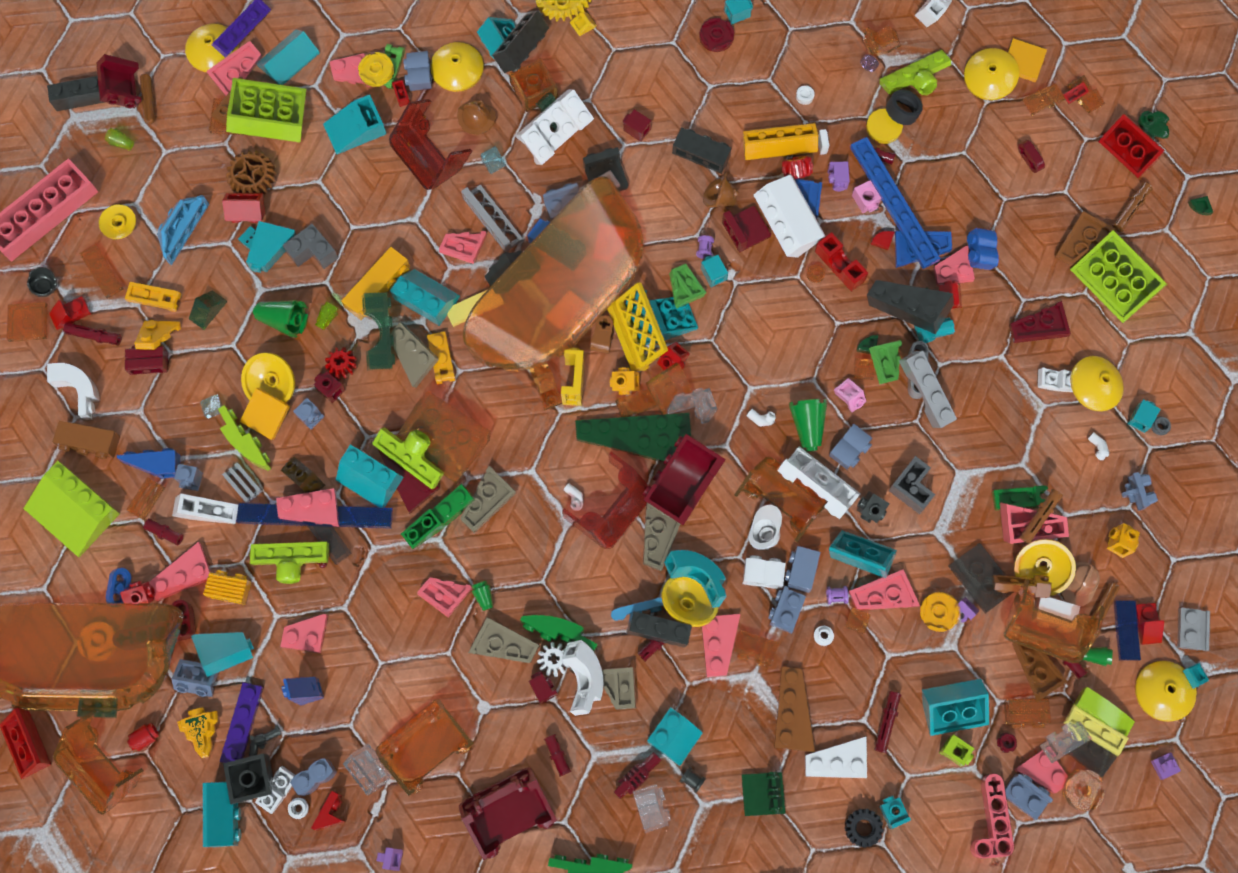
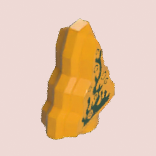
[177,708,218,759]

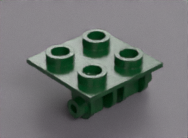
[741,772,786,816]

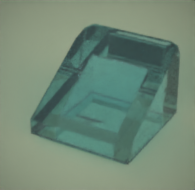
[480,146,506,174]
[200,394,223,419]

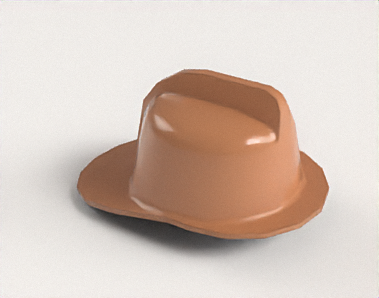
[1062,562,1100,606]

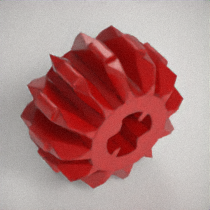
[782,156,813,179]
[325,347,357,379]

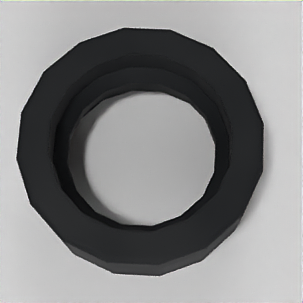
[886,90,923,125]

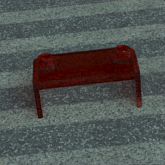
[389,99,472,190]
[562,451,648,549]

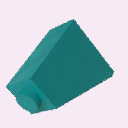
[246,221,297,273]
[191,632,254,677]

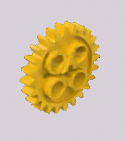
[536,0,592,21]

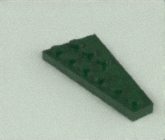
[575,413,691,461]

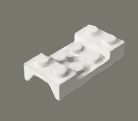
[515,89,594,165]
[777,447,860,519]

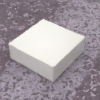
[818,129,829,155]

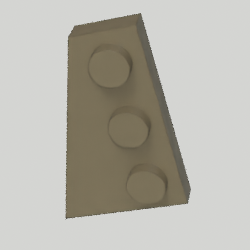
[388,322,439,388]
[460,466,516,534]
[643,503,680,572]
[468,617,540,663]

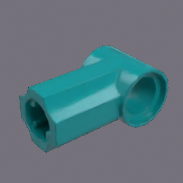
[914,317,955,343]

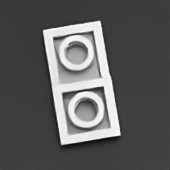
[1038,368,1073,392]
[255,766,295,814]

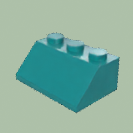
[390,269,460,326]
[336,444,404,510]
[922,679,989,736]
[203,782,241,848]

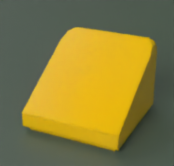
[570,11,597,36]

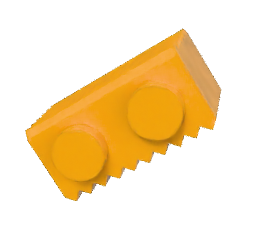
[203,570,251,605]

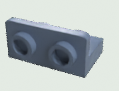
[543,183,585,221]
[768,586,806,634]
[171,659,219,697]
[1005,773,1053,820]

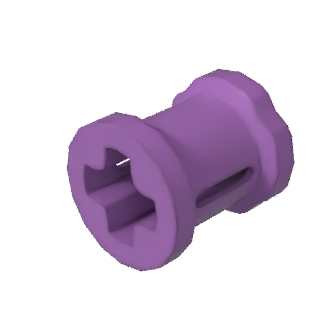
[696,235,714,259]
[826,586,848,605]

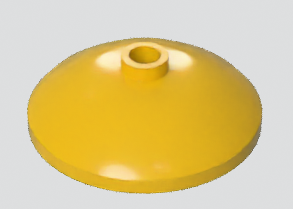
[185,24,239,72]
[430,42,484,92]
[964,48,1019,100]
[241,353,295,403]
[1070,356,1124,412]
[1014,539,1076,596]
[661,577,718,627]
[1135,661,1197,722]

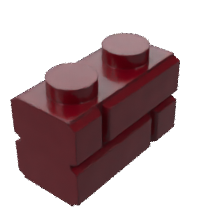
[125,345,168,375]

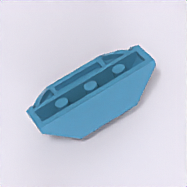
[157,195,210,265]

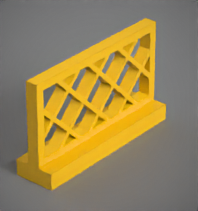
[606,283,668,371]

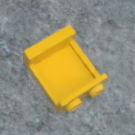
[561,348,585,406]

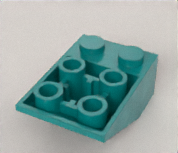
[323,94,386,155]
[631,297,698,345]

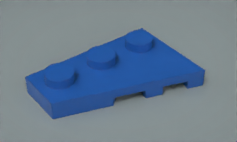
[895,231,952,268]

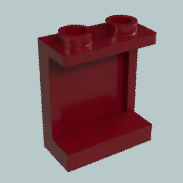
[96,54,142,109]

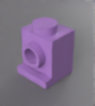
[827,162,850,192]

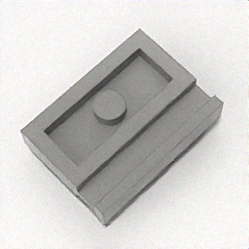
[1177,608,1210,651]

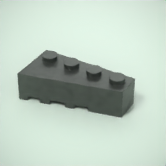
[867,280,954,335]

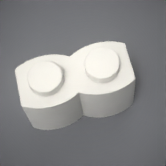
[742,555,786,589]

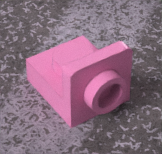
[834,378,866,412]

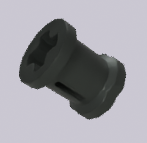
[679,766,706,793]

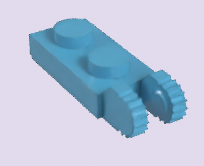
[611,598,664,621]

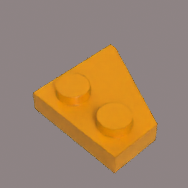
[134,320,181,349]

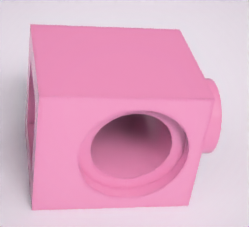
[852,180,881,213]

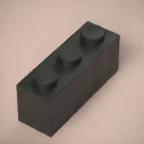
[47,76,105,111]
[672,127,732,174]
[626,611,692,648]

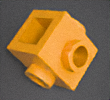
[610,368,640,395]
[1107,523,1140,558]

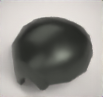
[27,267,57,297]

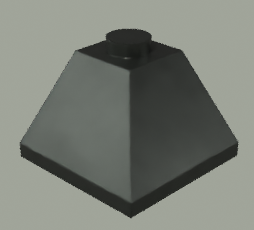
[223,753,273,805]

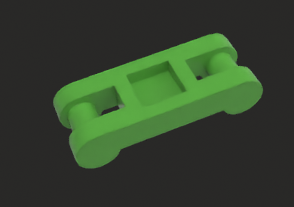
[384,44,405,89]

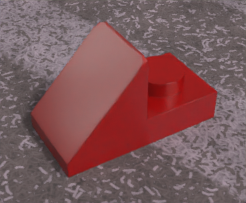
[49,296,92,330]
[1134,603,1164,645]
[311,791,346,830]

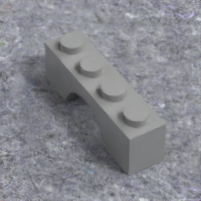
[899,351,957,428]

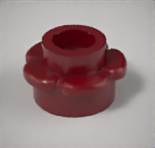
[997,733,1017,753]

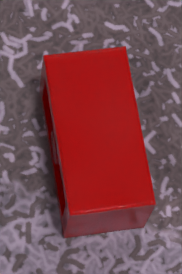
[392,80,410,107]
[1063,82,1089,105]

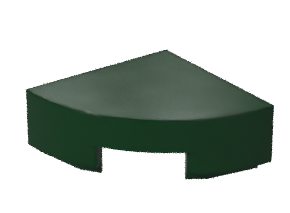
[1188,196,1214,216]
[856,335,878,354]

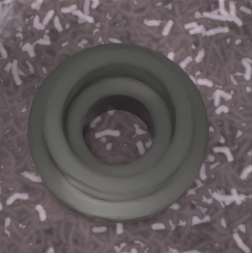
[1151,416,1171,436]

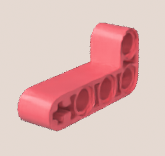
[970,774,1014,859]

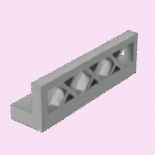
[461,185,523,252]

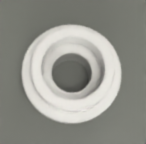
[814,626,834,646]
[288,798,309,819]

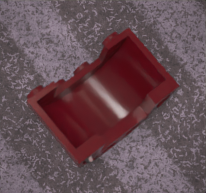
[642,434,726,525]

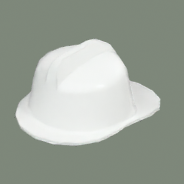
[749,505,782,549]

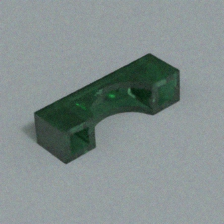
[362,293,395,371]

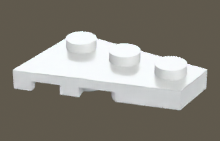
[805,737,867,778]

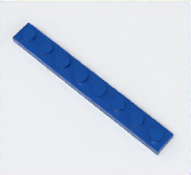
[850,137,940,269]

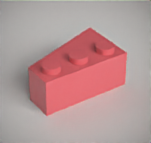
[1000,503,1069,544]

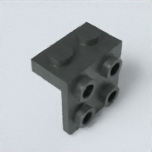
[583,147,628,196]

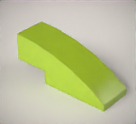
[1074,687,1135,737]

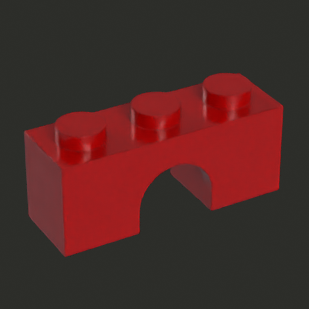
[815,232,868,292]

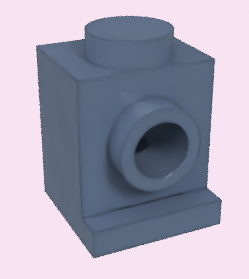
[293,398,324,430]
[174,464,203,491]

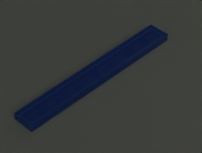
[236,503,393,529]

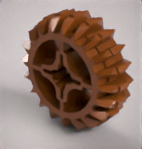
[226,150,276,194]

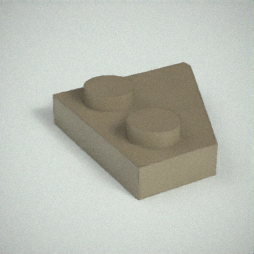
[602,667,637,710]

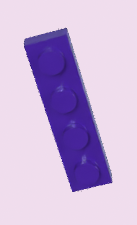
[212,0,271,58]
[219,682,264,763]

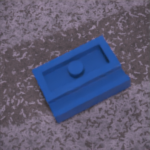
[795,179,822,219]

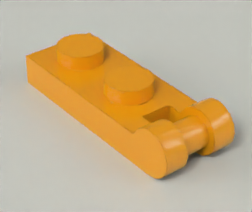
[125,282,182,312]
[427,332,456,385]

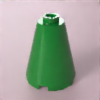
[253,300,308,338]
[789,399,827,451]

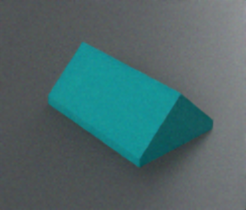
[256,30,320,85]
[829,530,897,578]

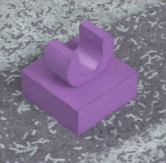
[958,597,979,623]
[1151,752,1181,780]
[376,847,403,871]

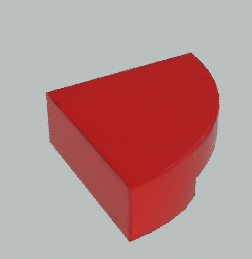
[871,231,895,250]

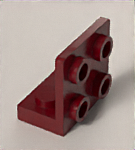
[722,206,771,253]

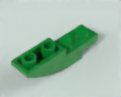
[401,484,475,549]
[520,615,598,653]
[548,854,633,873]

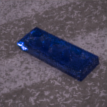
[1114,601,1141,661]

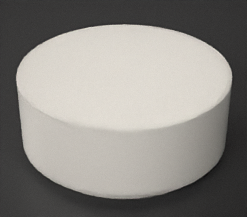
[796,86,814,105]

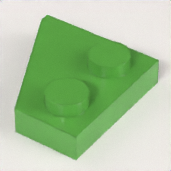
[669,264,706,308]
[869,340,902,385]

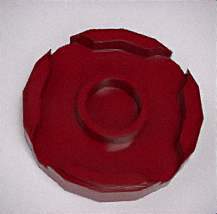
[699,18,735,52]

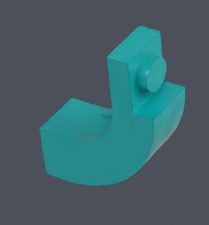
[664,550,727,608]

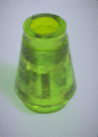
[105,128,134,151]
[315,301,339,330]

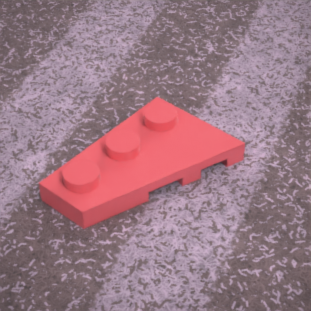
[207,41,262,96]
[276,488,340,527]
[702,614,740,678]

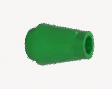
[471,581,494,611]
[1082,647,1113,666]

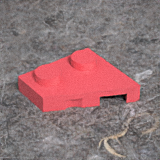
[329,53,371,87]
[439,231,487,264]
[417,577,472,618]

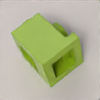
[939,734,975,767]

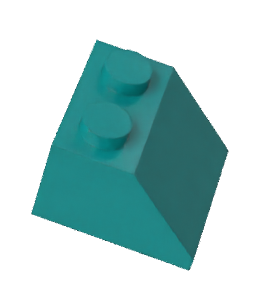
[477,17,516,59]
[647,707,703,766]

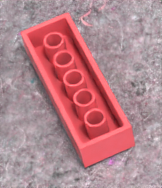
[0,158,98,262]

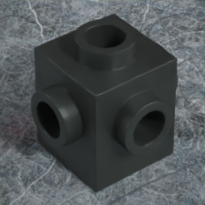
[856,491,890,523]

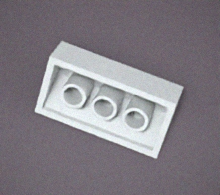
[754,175,826,257]

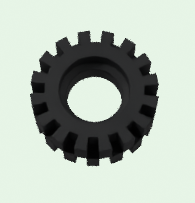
[844,809,884,847]

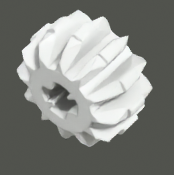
[537,642,570,677]

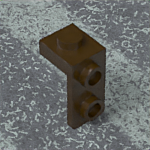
[281,457,325,493]

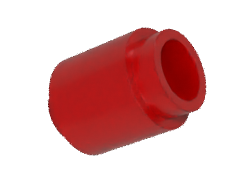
[127,723,160,751]

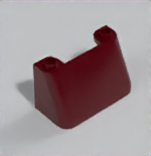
[459,767,557,860]

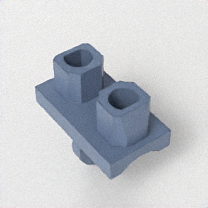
[1121,472,1158,511]

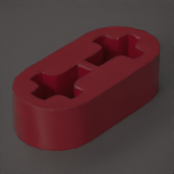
[1018,140,1045,173]

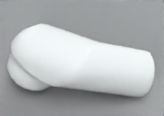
[747,409,776,426]
[1088,432,1110,460]

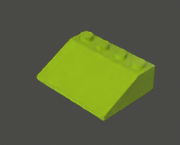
[226,78,306,142]
[1070,230,1168,323]
[23,460,120,557]

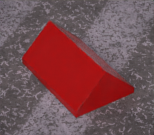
[1098,113,1165,178]
[0,708,51,779]

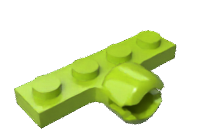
[880,50,951,95]
[372,427,444,489]
[250,542,329,584]

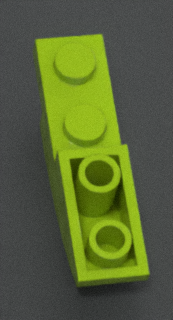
[218,405,271,471]

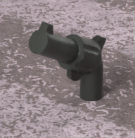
[249,725,282,757]

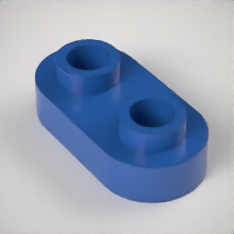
[106,568,131,607]

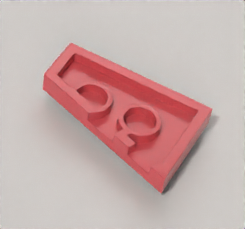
[149,542,211,601]
[848,569,920,611]

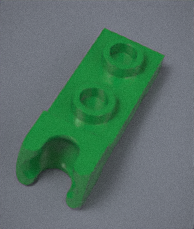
[992,485,1050,510]

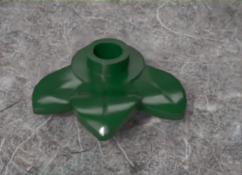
[1138,111,1170,140]

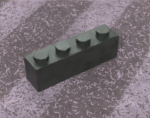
[492,10,549,73]

